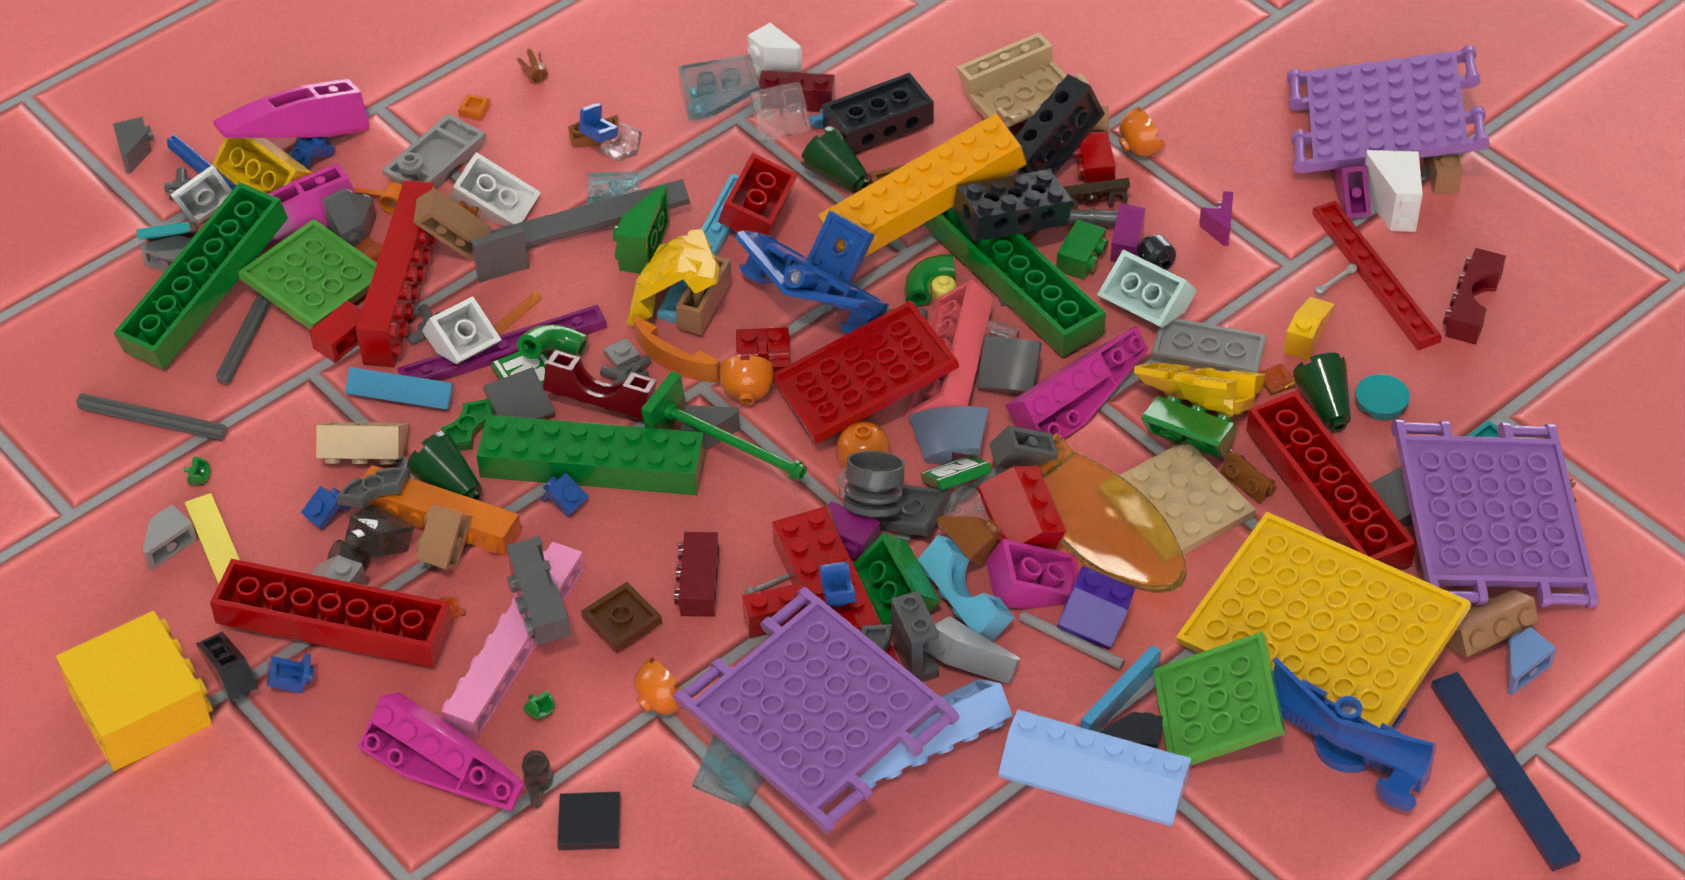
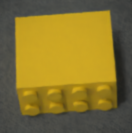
[56,610,213,772]

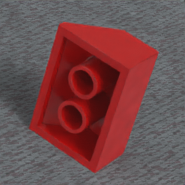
[977,466,1067,550]

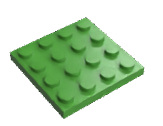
[238,219,377,329]
[1153,631,1286,766]

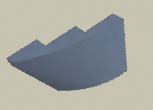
[909,406,989,465]

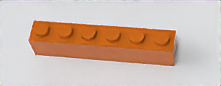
[361,465,522,556]

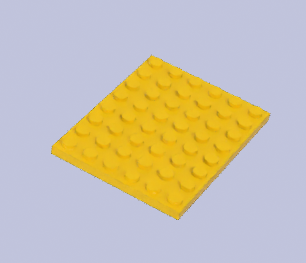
[1176,512,1471,727]

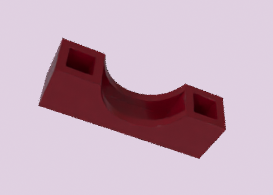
[1443,247,1506,345]
[543,350,657,420]

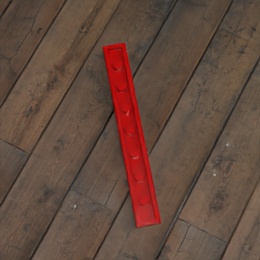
[1312,201,1442,350]

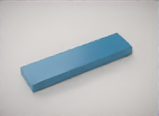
[345,367,454,410]
[1081,645,1161,732]

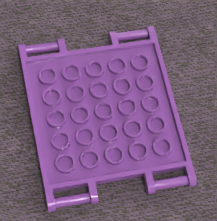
[1287,45,1490,173]
[1391,419,1598,608]
[673,587,960,834]

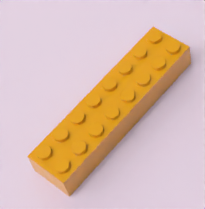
[818,113,1026,257]

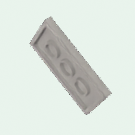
[1151,318,1267,373]

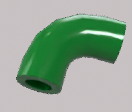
[904,254,955,307]
[517,324,588,359]

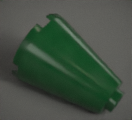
[801,126,869,194]
[1293,352,1351,431]
[407,431,482,500]

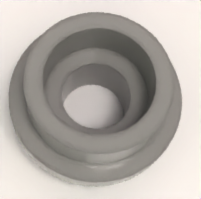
[398,152,423,176]

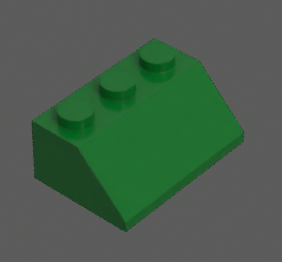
[1141,396,1237,460]
[853,532,941,625]

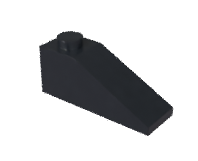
[196,631,257,701]

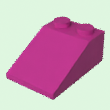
[986,539,1079,609]

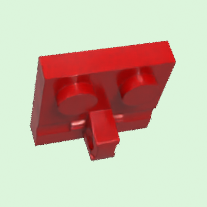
[736,327,790,373]

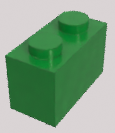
[1056,219,1108,280]

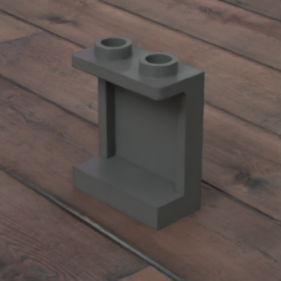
[891,591,939,682]

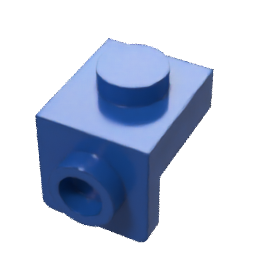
[579,103,618,143]
[291,137,335,169]
[540,473,589,517]
[301,486,351,530]
[819,561,856,607]
[267,653,314,693]

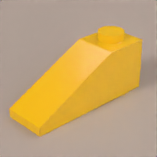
[1284,297,1335,361]

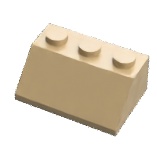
[316,422,409,464]

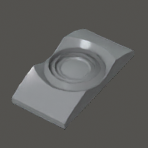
[382,114,486,189]

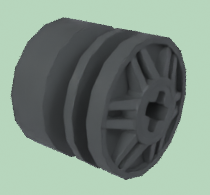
[843,451,905,517]

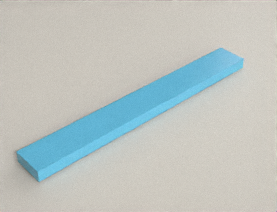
[657,174,739,323]

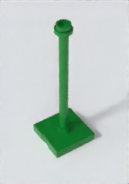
[641,371,807,481]

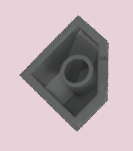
[322,188,376,248]

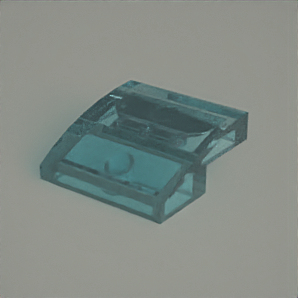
[588,171,639,204]

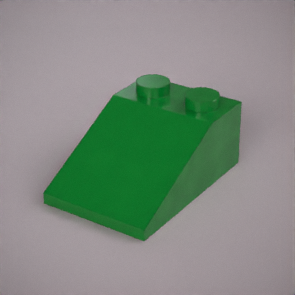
[613,185,670,274]

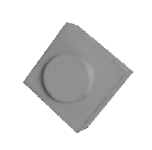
[604,338,640,369]

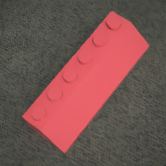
[905,279,993,418]

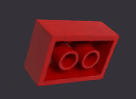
[718,153,798,236]

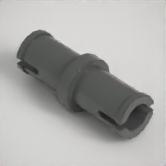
[1068,207,1118,226]

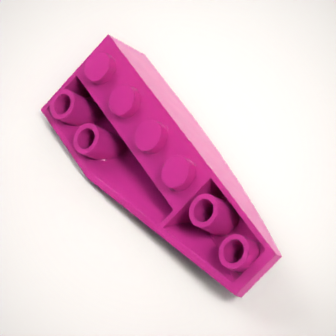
[213,79,370,138]
[266,163,356,246]
[1005,326,1148,444]
[358,692,525,811]

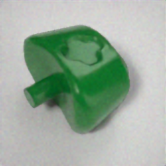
[183,456,210,485]
[523,691,555,720]

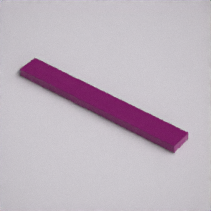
[397,305,607,381]

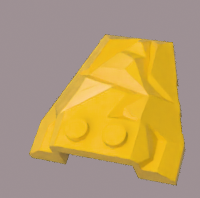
[627,229,720,327]
[1134,362,1265,417]

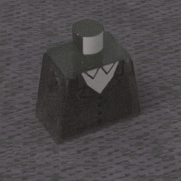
[345,504,415,557]

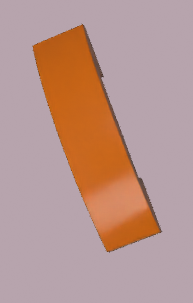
[633,316,720,382]

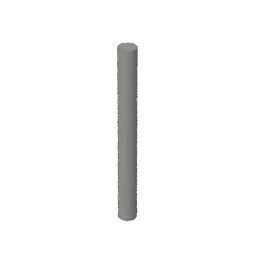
[1019,611,1125,670]

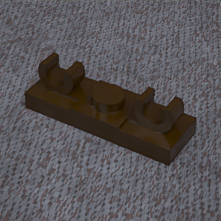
[1063,178,1130,210]

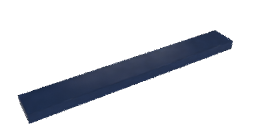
[1431,672,1581,872]

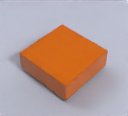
[458,94,491,121]

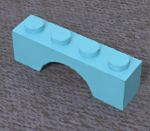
[917,535,1015,642]

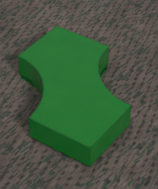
[440,399,493,451]

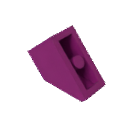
[1334,165,1372,219]
[1110,203,1146,262]
[829,501,880,560]

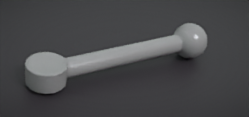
[1315,264,1357,296]
[745,572,790,594]

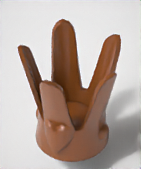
[517,49,548,84]

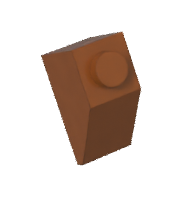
[937,516,1003,565]

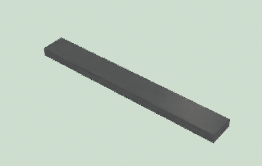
[490,179,690,248]

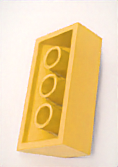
[212,138,312,194]

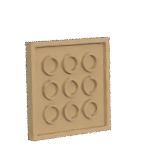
[1098,440,1256,565]

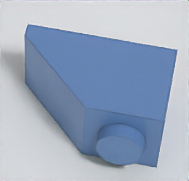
[1506,627,1557,696]

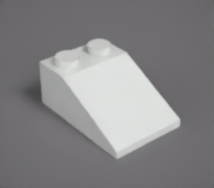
[448,152,541,226]

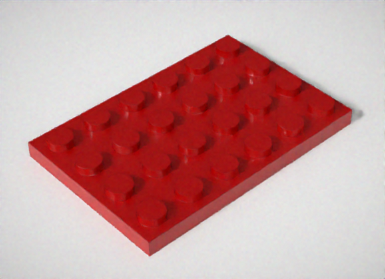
[773,300,960,444]

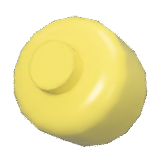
[931,275,957,301]

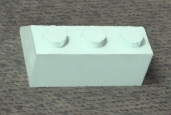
[1097,250,1197,328]

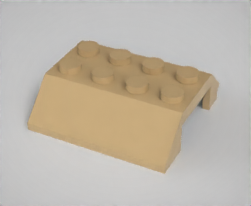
[957,32,1088,127]

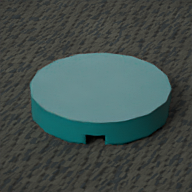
[1355,374,1410,420]

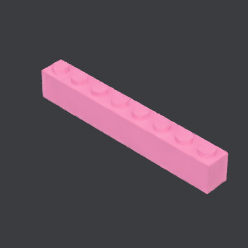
[442,542,585,740]

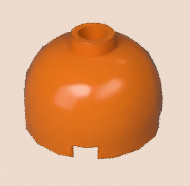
[1118,106,1166,157]
[720,356,774,405]
[836,421,891,471]
[634,656,684,715]

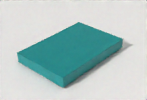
[136,222,198,240]

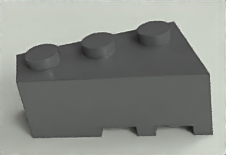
[506,536,571,646]

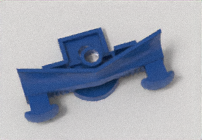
[735,211,889,334]
[1273,657,1436,811]

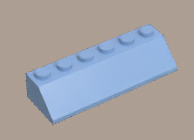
[849,679,1013,789]
[998,710,1191,827]

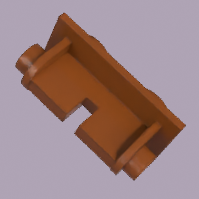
[1220,450,1277,504]

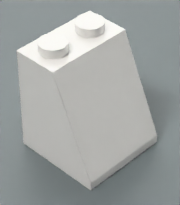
[1364,150,1423,232]

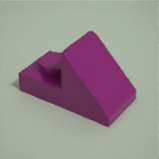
[1199,191,1233,246]

